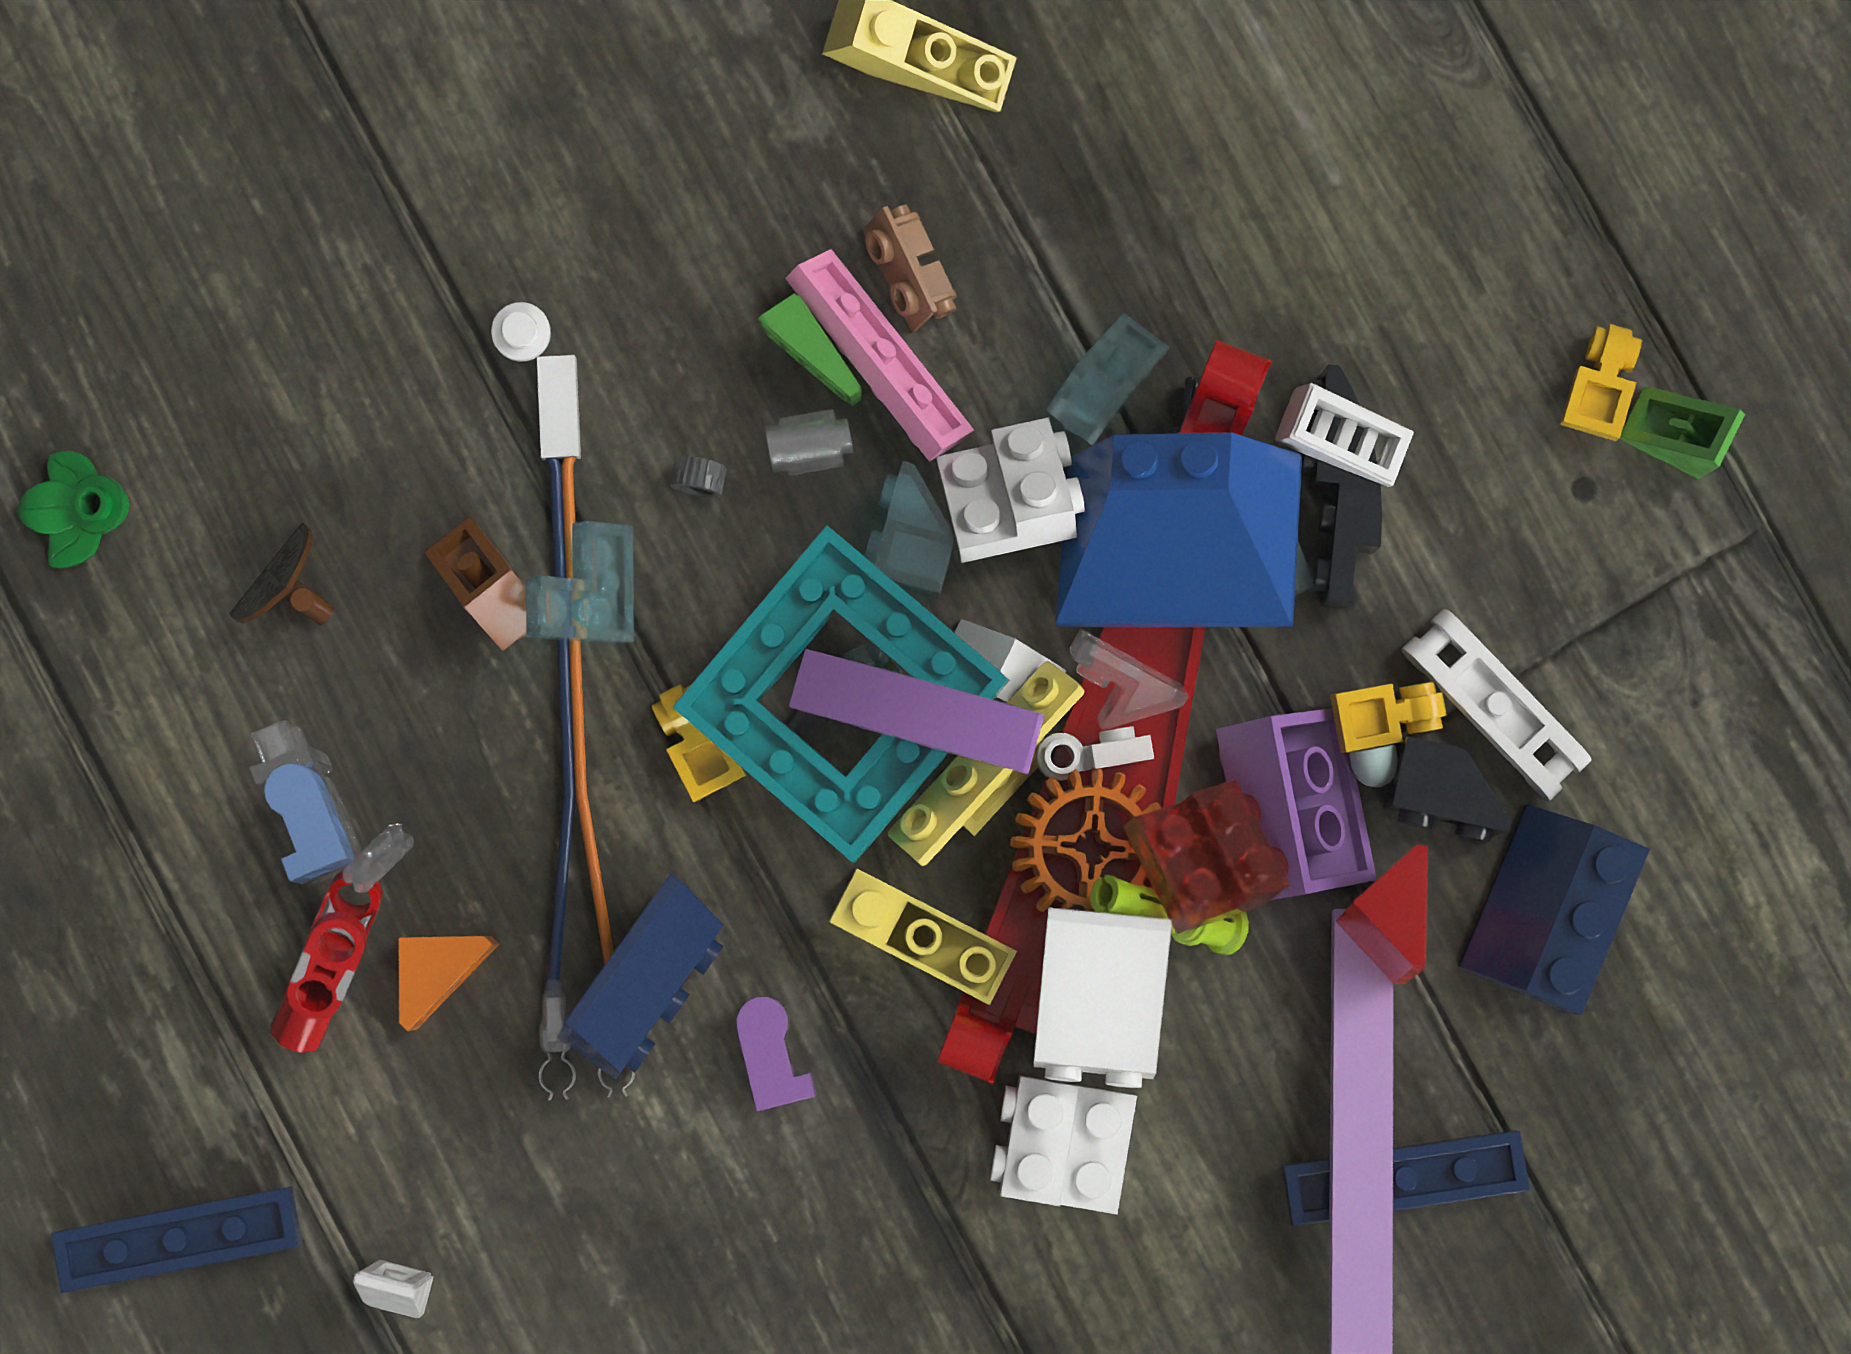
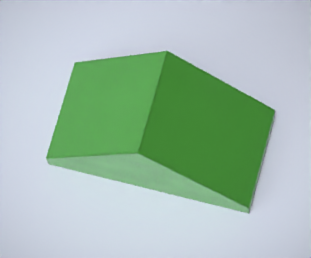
[1620,386,1745,479]

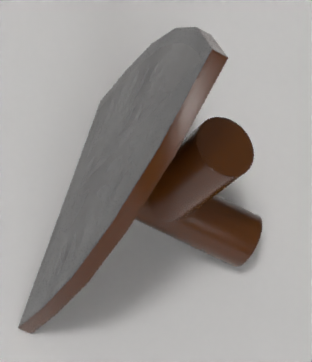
[229,522,335,626]

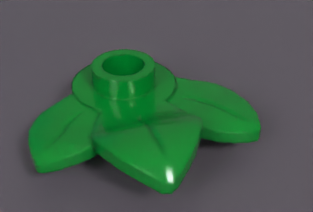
[16,451,129,568]

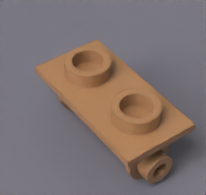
[862,205,957,333]

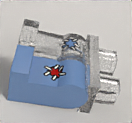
[249,720,368,887]

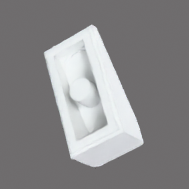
[353,1260,434,1318]

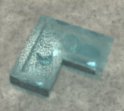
[526,521,634,644]

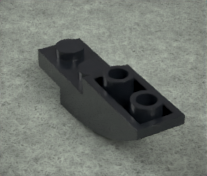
[1301,364,1382,609]

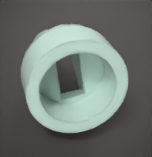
[1349,744,1398,787]

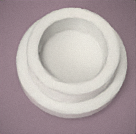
[491,302,551,361]

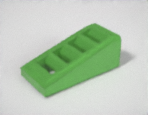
[758,293,862,406]

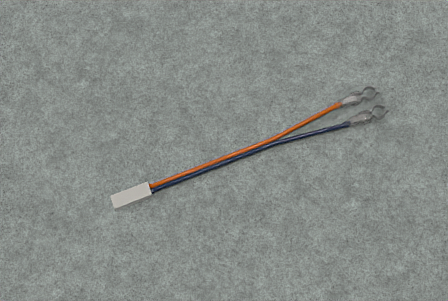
[537,355,635,1100]

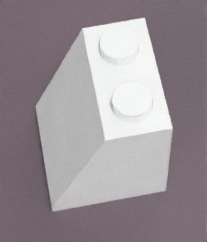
[1034,908,1172,1088]

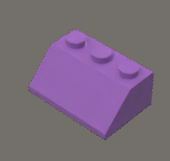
[1216,708,1377,904]

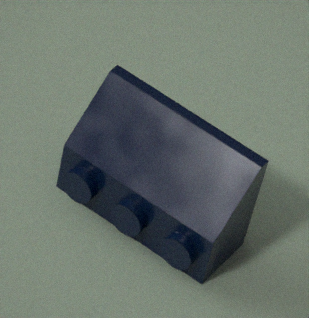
[1458,804,1650,1015]
[557,873,724,1079]

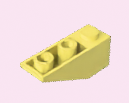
[822,0,1016,112]
[829,869,1017,1005]

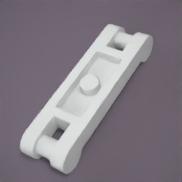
[1401,608,1592,801]

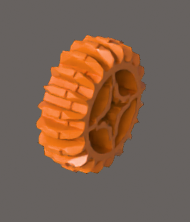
[1010,768,1172,912]

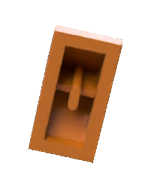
[399,936,500,1031]

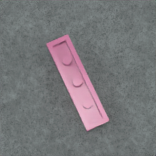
[785,249,974,462]

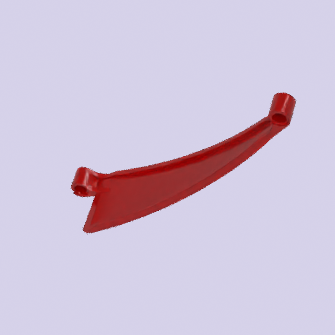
[937,339,1272,1084]

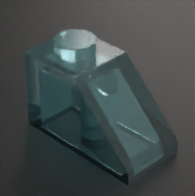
[1046,313,1170,446]

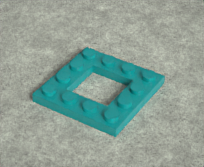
[673,525,1010,863]

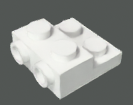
[936,417,1085,563]
[990,1075,1137,1214]

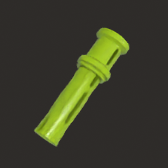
[1090,875,1249,955]

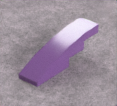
[789,649,1045,774]

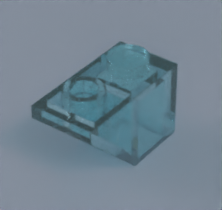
[865,461,955,599]

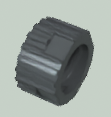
[670,456,727,498]

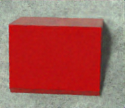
[1336,845,1428,984]

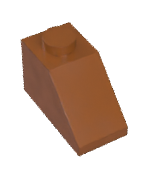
[424,516,548,651]

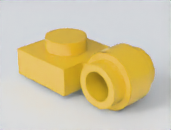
[1560,323,1642,441]
[1330,681,1446,753]
[651,684,747,802]

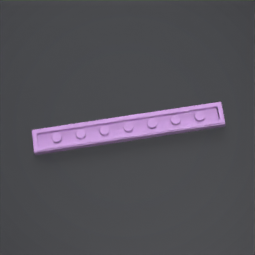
[1329,909,1393,1354]

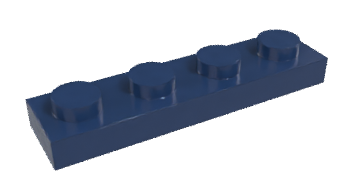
[1281,1130,1530,1226]
[51,1186,303,1293]

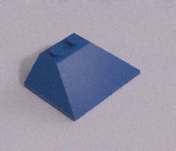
[1056,433,1302,627]

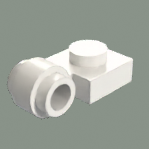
[1036,726,1154,781]

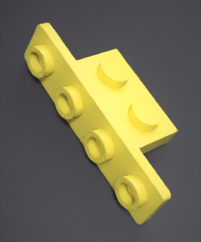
[888,661,1084,866]

